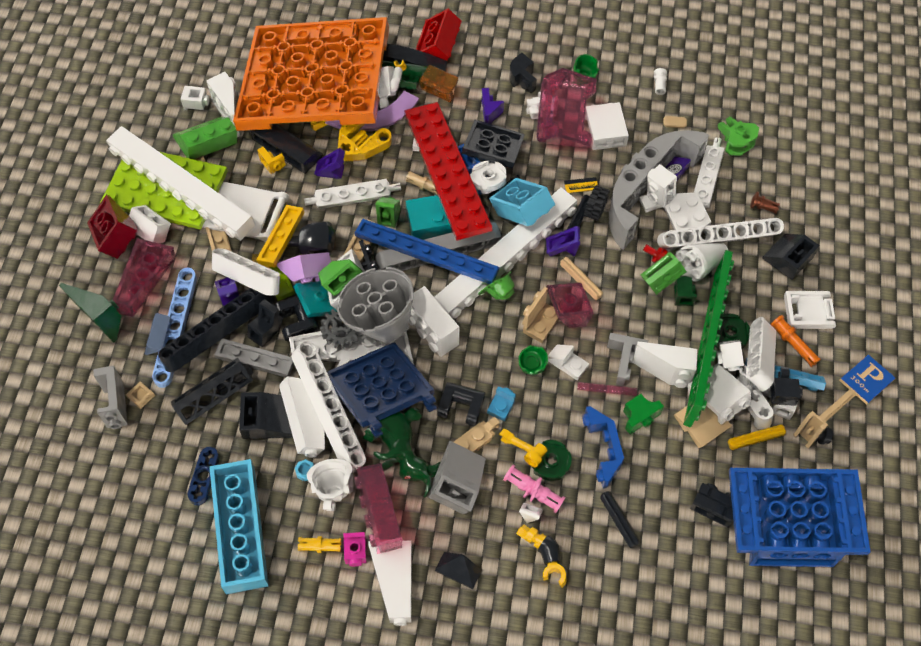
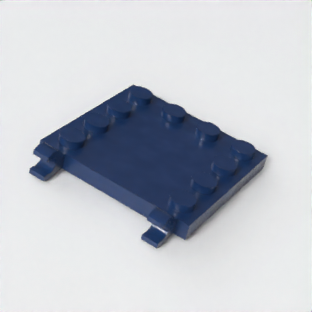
[327,342,437,438]

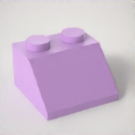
[277,252,331,284]

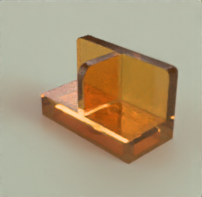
[419,65,459,103]

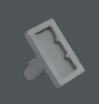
[607,333,649,387]

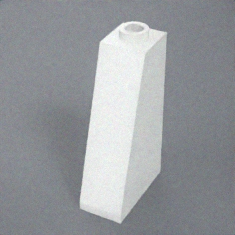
[280,376,325,458]
[369,541,412,626]

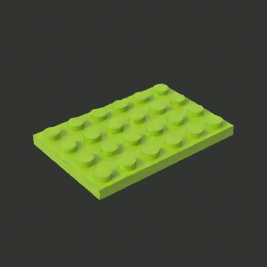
[100,151,228,230]

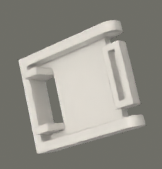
[784,291,836,329]

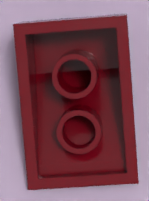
[87,194,137,259]

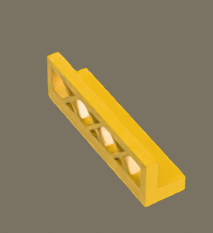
[256,205,305,269]

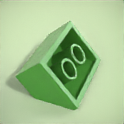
[173,117,237,159]

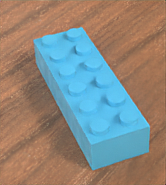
[209,459,268,594]

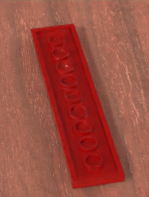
[404,102,492,241]

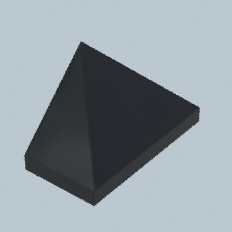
[435,552,482,590]

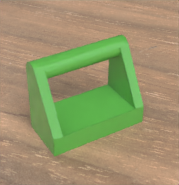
[640,252,687,295]

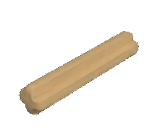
[560,257,603,300]

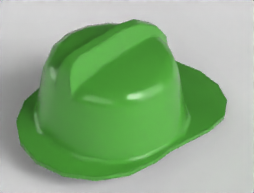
[478,271,515,300]

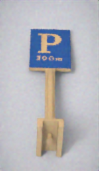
[793,354,896,448]

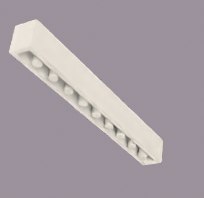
[106,126,255,241]
[434,188,577,319]

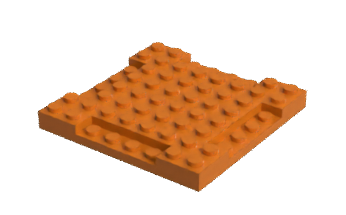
[233,17,389,131]

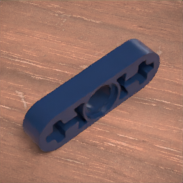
[187,447,220,506]

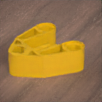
[338,124,392,161]

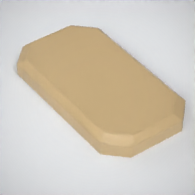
[663,116,687,128]

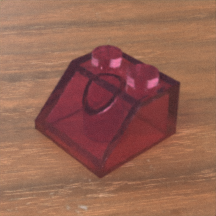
[546,282,594,328]

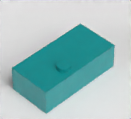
[405,188,479,240]

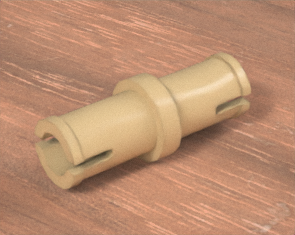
[406,171,437,195]

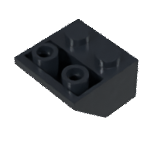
[762,234,820,280]

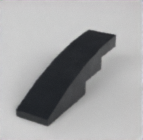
[383,43,448,78]

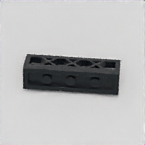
[171,358,253,425]

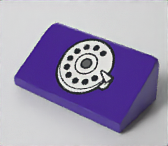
[665,157,691,181]

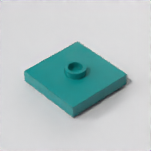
[294,281,337,317]

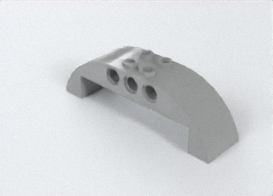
[609,130,709,250]

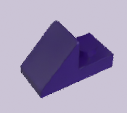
[482,88,504,124]
[314,148,345,179]
[546,226,580,256]
[215,277,239,306]

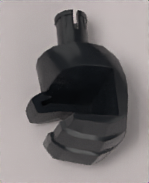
[287,222,336,256]

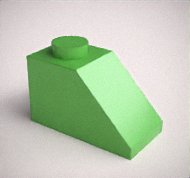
[375,197,401,228]
[318,259,363,296]

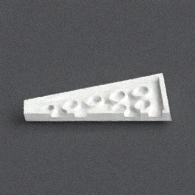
[289,329,414,365]

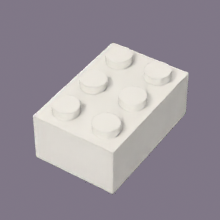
[408,286,459,357]

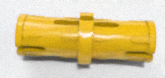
[298,536,342,553]

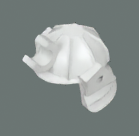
[307,459,353,511]

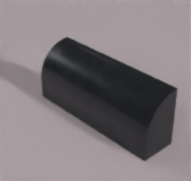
[250,124,323,174]

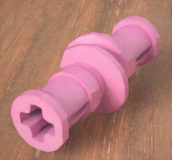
[503,464,565,513]

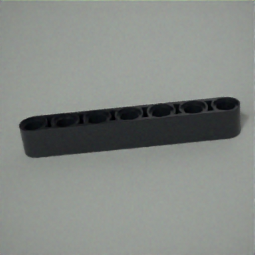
[158,288,275,372]

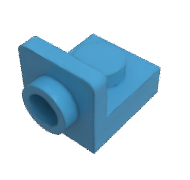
[487,386,516,422]

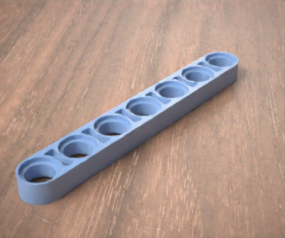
[152,268,197,388]

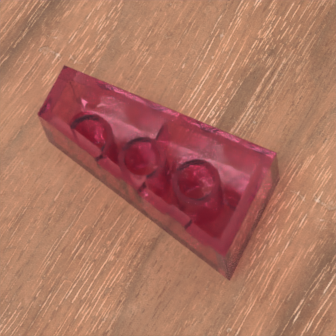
[113,238,175,317]
[354,463,402,554]

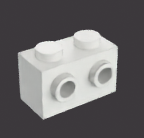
[647,164,677,208]
[129,205,171,245]
[717,340,744,371]

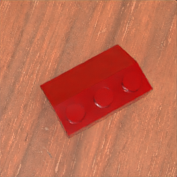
[416,8,462,61]

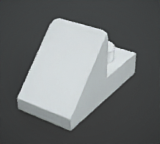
[548,344,589,381]

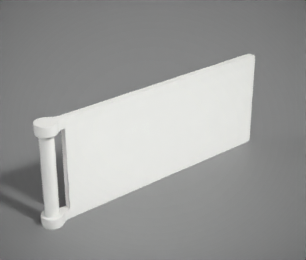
[203,182,289,242]

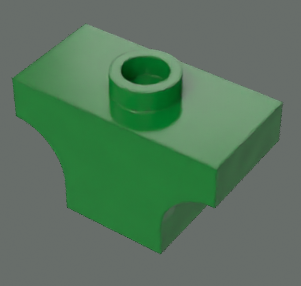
[623,394,664,435]

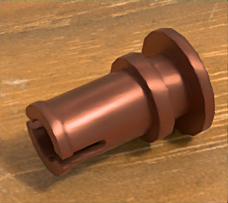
[750,191,780,214]

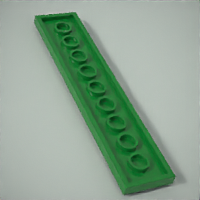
[683,250,734,427]

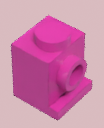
[343,532,367,567]

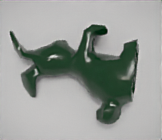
[363,407,441,498]

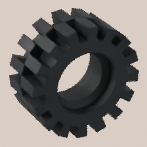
[584,185,610,221]

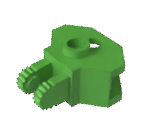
[718,117,759,156]

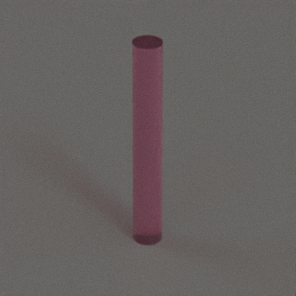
[577,382,637,396]

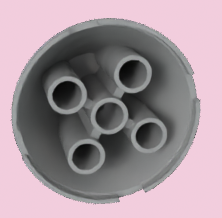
[337,267,414,344]

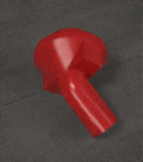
[643,244,668,263]

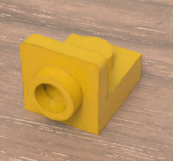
[257,147,286,174]

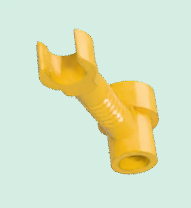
[499,429,547,468]

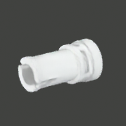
[654,68,667,95]

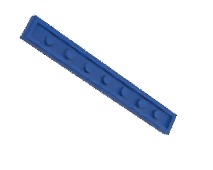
[355,219,499,284]

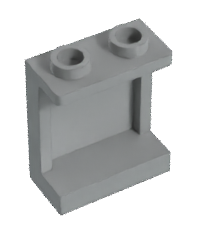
[93,365,128,429]

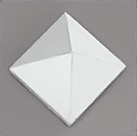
[519,503,543,523]

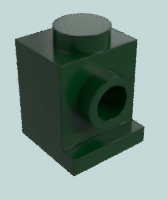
[674,276,697,306]

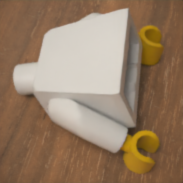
[378,60,407,109]

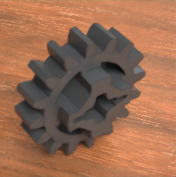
[320,309,362,349]

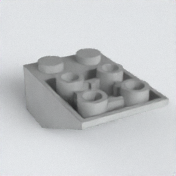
[427,441,486,514]

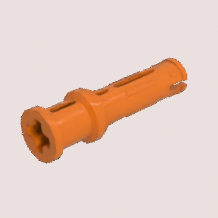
[771,315,821,367]

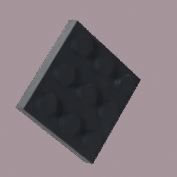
[461,120,525,169]

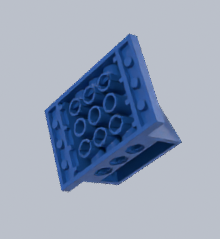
[729,468,871,567]

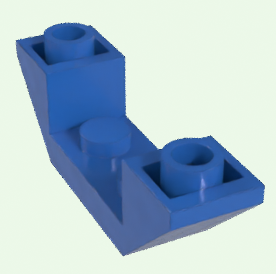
[582,406,624,489]

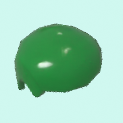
[573,54,599,82]
[518,345,548,375]

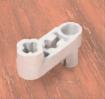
[737,366,774,430]

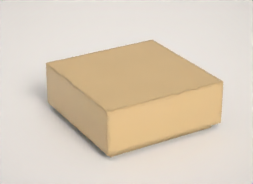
[126,382,155,409]

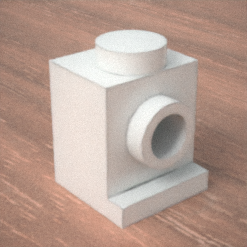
[181,86,209,110]

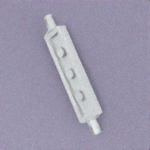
[694,137,724,208]
[304,179,401,209]

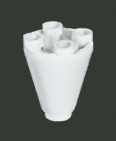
[676,242,728,282]

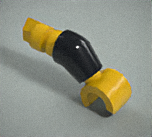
[516,525,567,588]

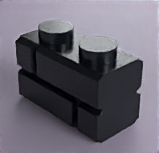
[690,483,733,528]

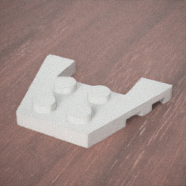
[640,192,711,253]

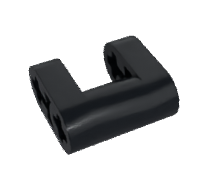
[275,296,320,342]
[437,382,486,426]

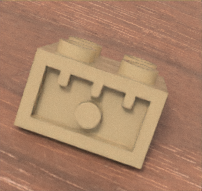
[522,287,562,344]

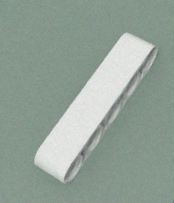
[212,249,280,295]
[746,317,776,391]

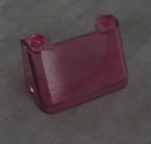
[537,68,597,148]

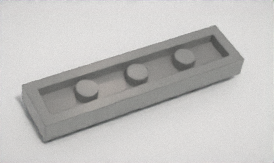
[214,339,294,377]

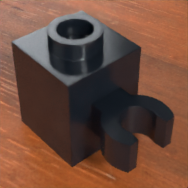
[770,367,803,406]

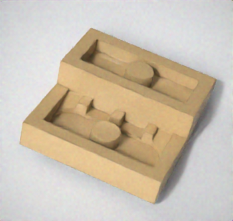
[674,406,732,448]

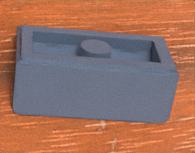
[144,313,170,355]

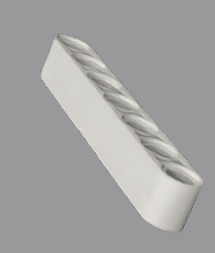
[657,218,784,249]
[291,341,366,473]

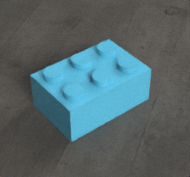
[489,178,555,227]

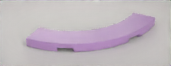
[325,91,419,132]

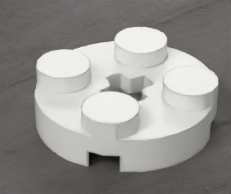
[470,161,507,194]

